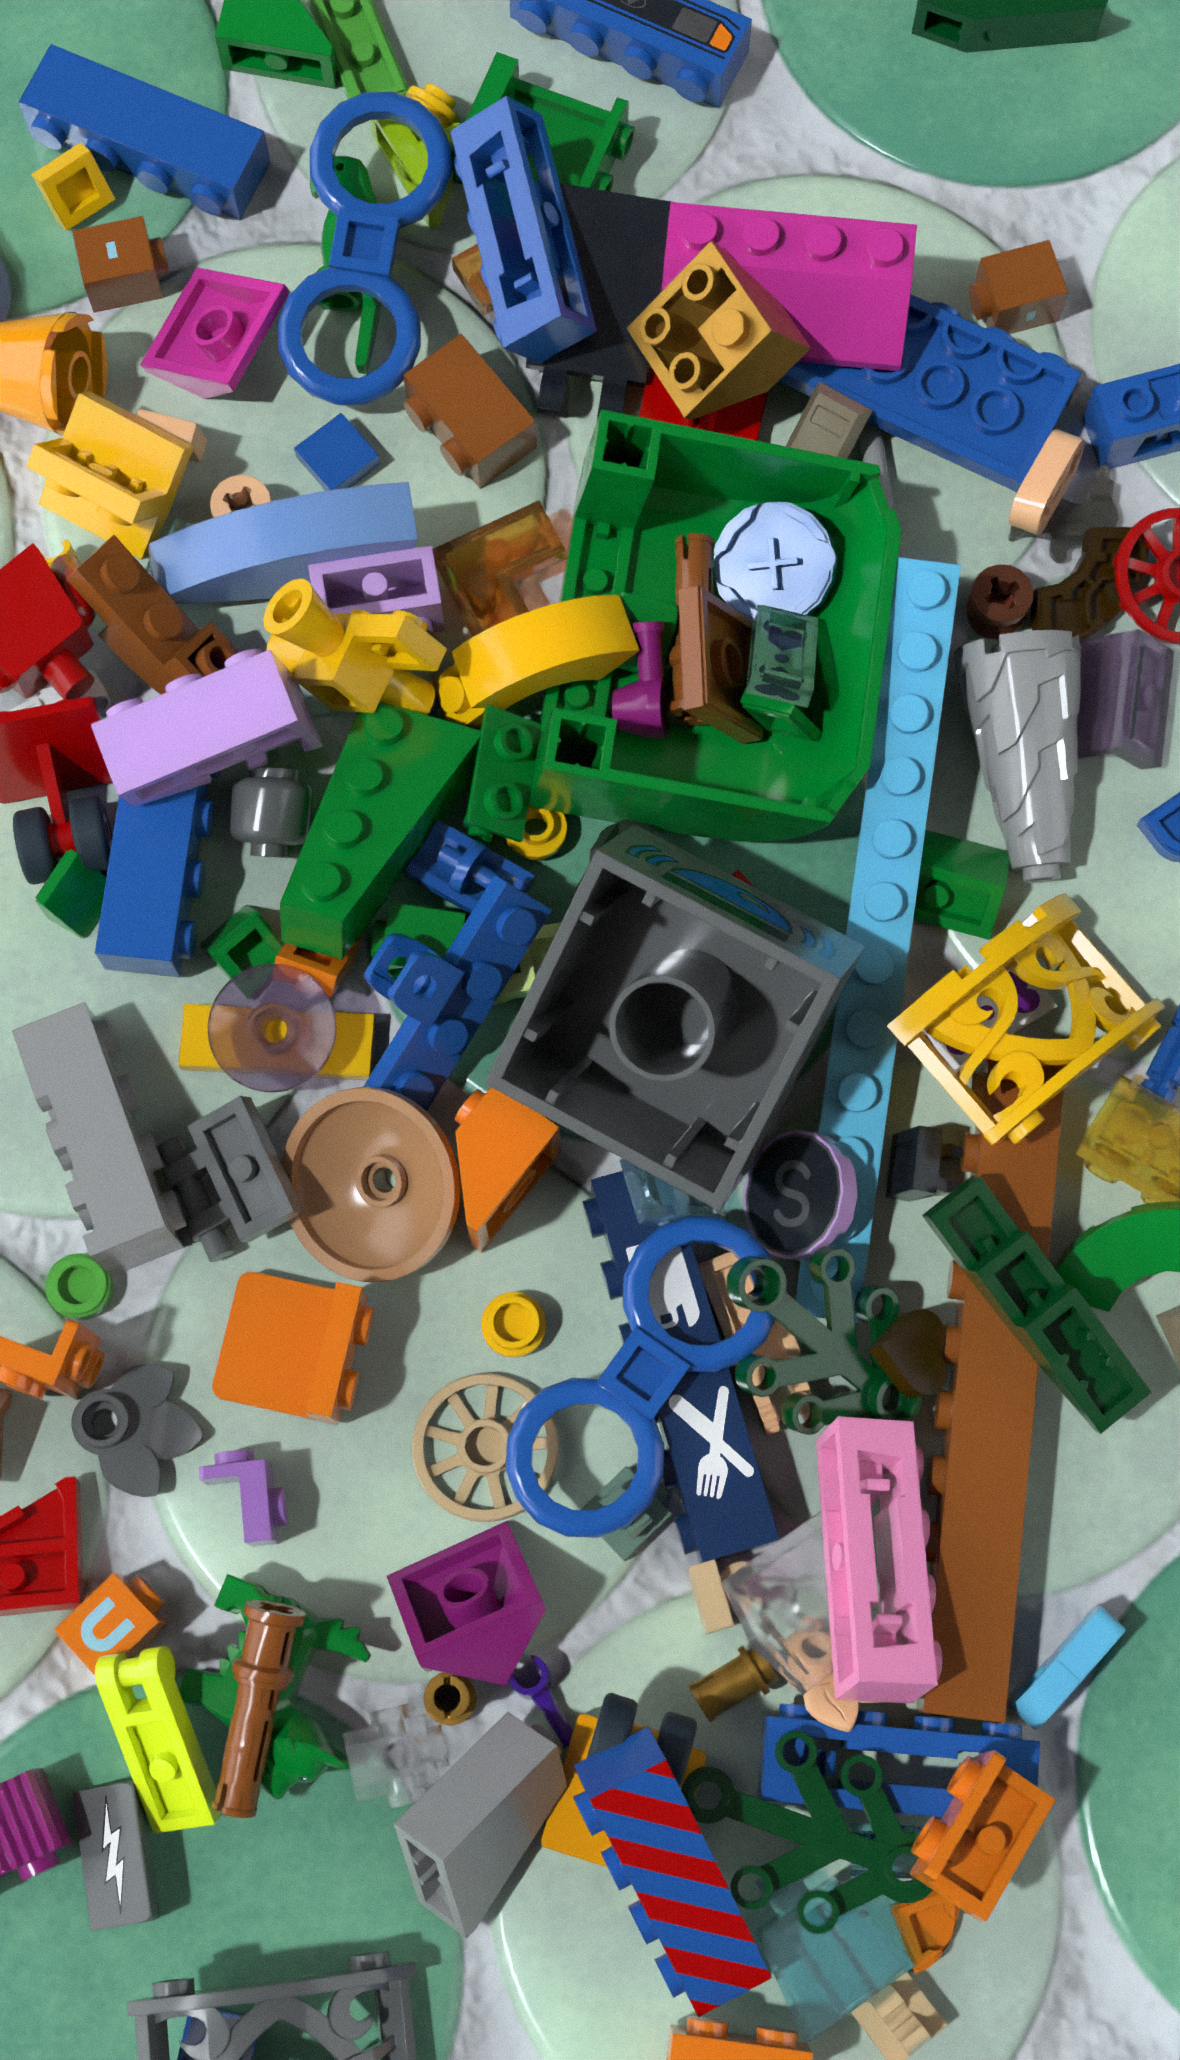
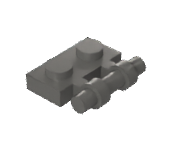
[158,1096,304,1262]

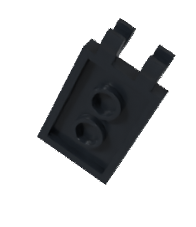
[526,183,671,423]

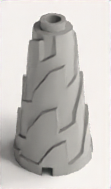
[954,630,1081,883]

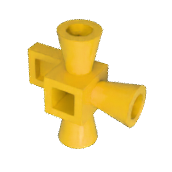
[263,579,447,715]

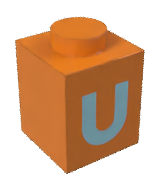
[54,1573,169,1675]

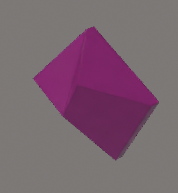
[387,1521,546,1686]

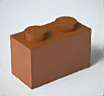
[403,333,537,489]

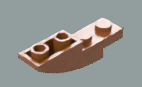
[66,535,239,695]

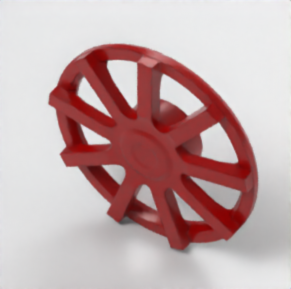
[1112,508,1180,645]

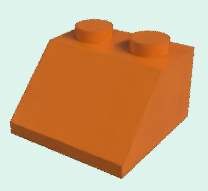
[455,1087,561,1253]

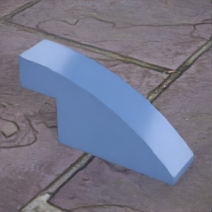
[148,482,418,604]

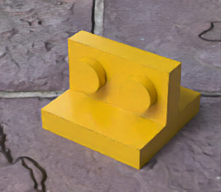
[26,391,194,560]

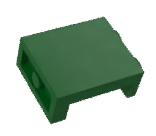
[452,52,635,191]

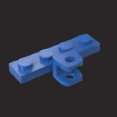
[363,875,552,1111]

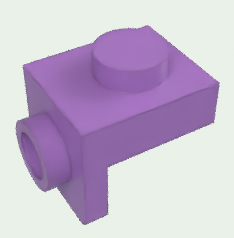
[199,1450,288,1547]

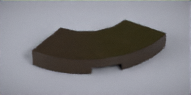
[1030,527,1149,642]

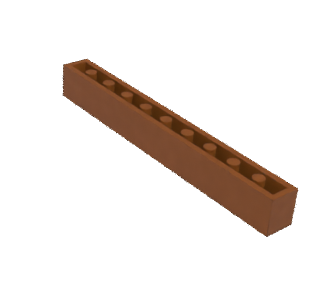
[916,1059,1067,1723]

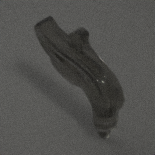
[1008,465,1118,564]

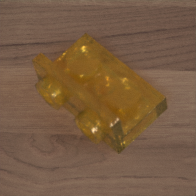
[1076,1074,1180,1204]

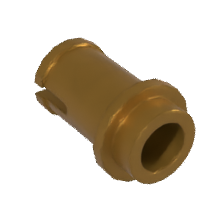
[688,1644,778,1722]
[423,1672,477,1726]

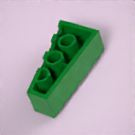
[280,701,481,960]

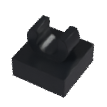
[886,1125,963,1202]

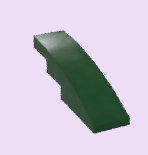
[922,1175,1152,1434]

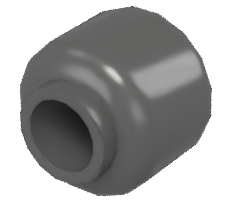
[230,767,313,858]

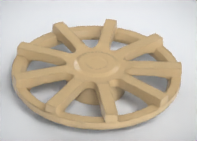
[412,1373,559,1522]

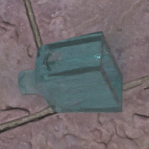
[754,1877,915,2043]

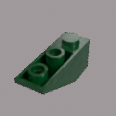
[912,0,1108,53]

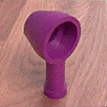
[612,621,669,740]

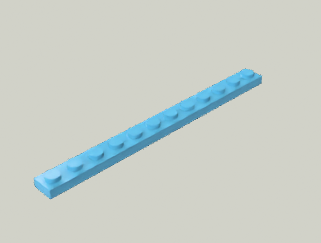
[795,557,961,1323]

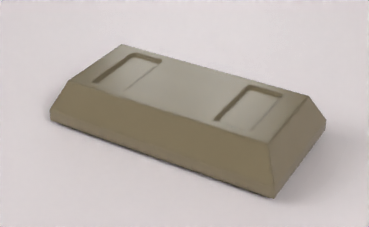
[786,381,873,459]

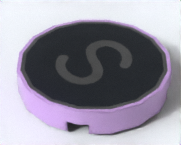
[743,1129,858,1262]

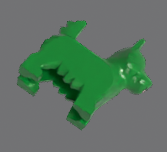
[179,1574,371,1800]

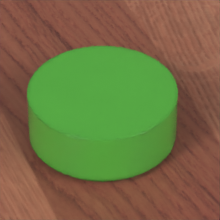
[45,1253,114,1321]

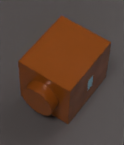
[72,216,169,313]
[969,240,1069,334]

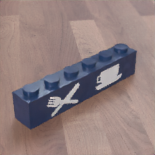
[582,1167,780,1563]

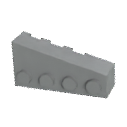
[12,1002,187,1276]

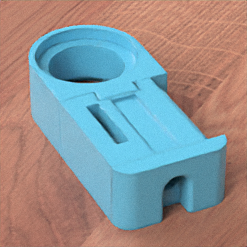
[1009,1605,1126,1730]

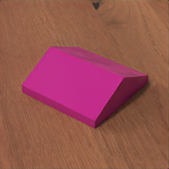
[140,267,290,399]

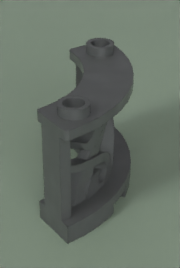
[127,1951,417,2060]

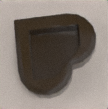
[868,1309,946,1398]

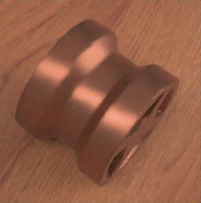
[966,564,1033,640]

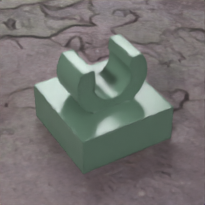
[581,1466,672,1561]

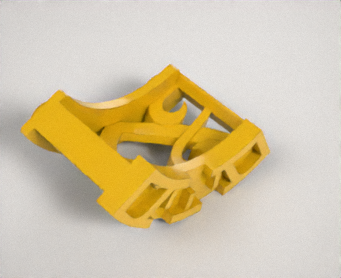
[887,893,1166,1146]

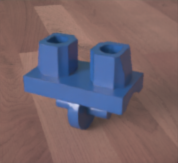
[404,819,535,914]

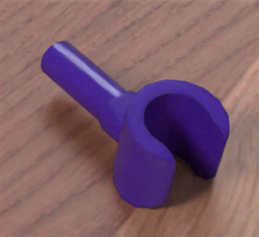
[509,1655,573,1748]

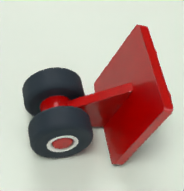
[0,696,113,885]

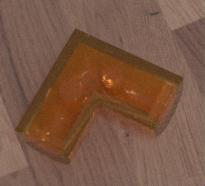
[432,500,566,638]

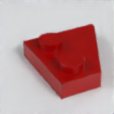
[0,1476,83,1616]

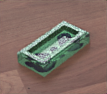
[746,604,818,708]

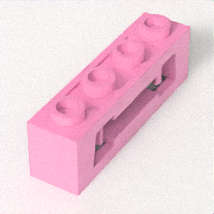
[816,1416,943,1703]

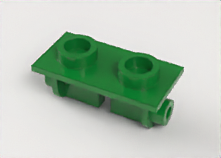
[463,705,541,843]

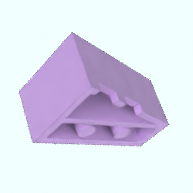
[91,649,323,807]

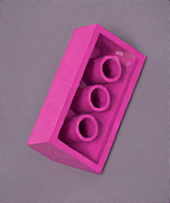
[662,202,917,371]

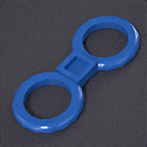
[278,91,452,405]
[506,1216,775,1538]

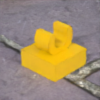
[31,142,115,231]

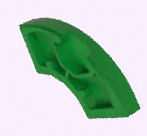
[1054,1201,1180,1312]

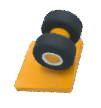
[541,1693,706,1868]

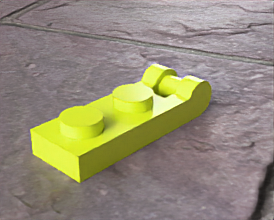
[95,1646,221,1834]

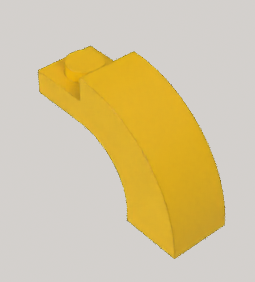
[432,595,640,730]

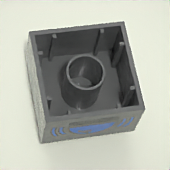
[484,824,866,1211]

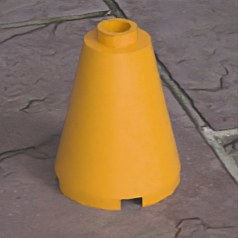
[0,312,108,436]

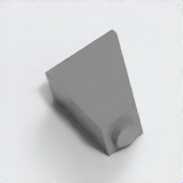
[394,1712,567,1939]

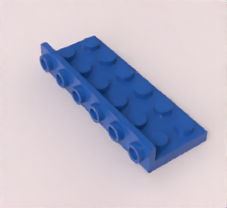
[778,294,1082,492]

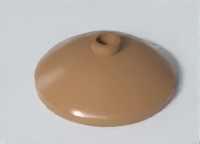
[281,1087,460,1283]

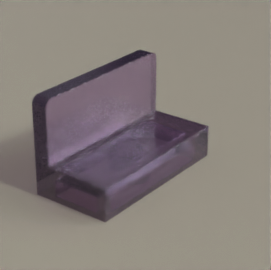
[1077,629,1174,770]

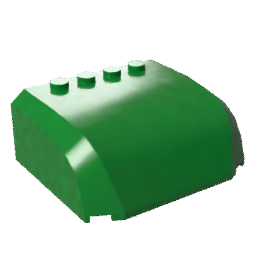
[528,409,902,842]

